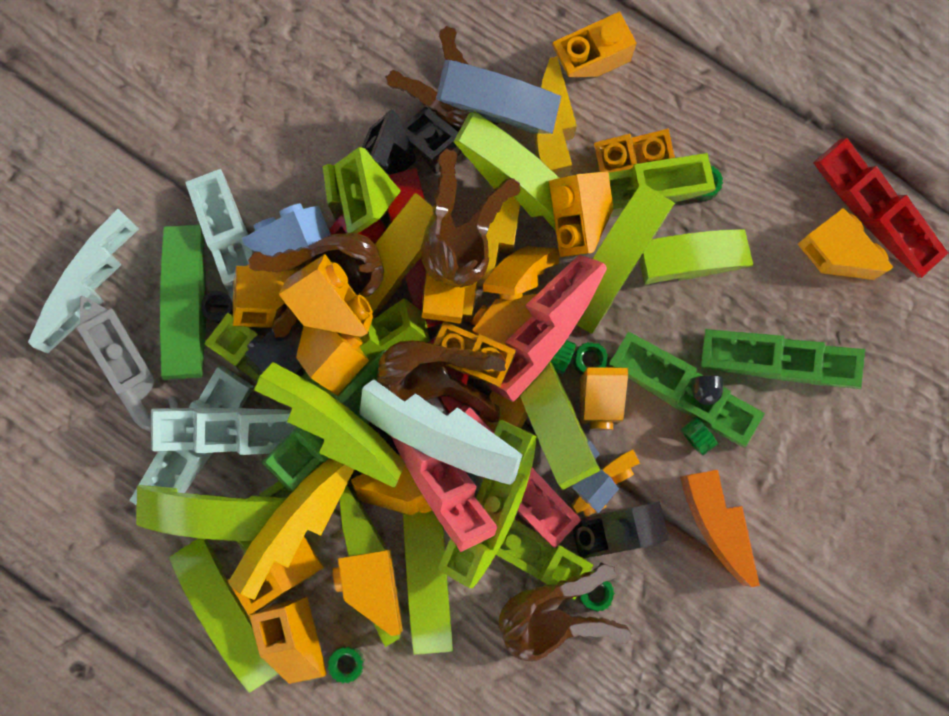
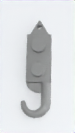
[76,296,179,432]

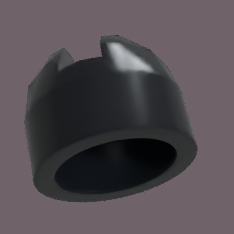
[201,291,233,323]
[691,376,723,405]

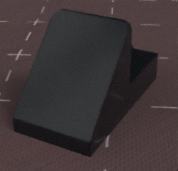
[403,106,462,174]
[361,109,416,175]

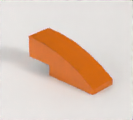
[680,469,760,587]

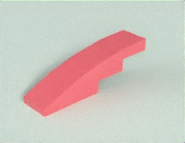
[487,255,607,402]
[460,405,581,548]
[390,435,497,552]

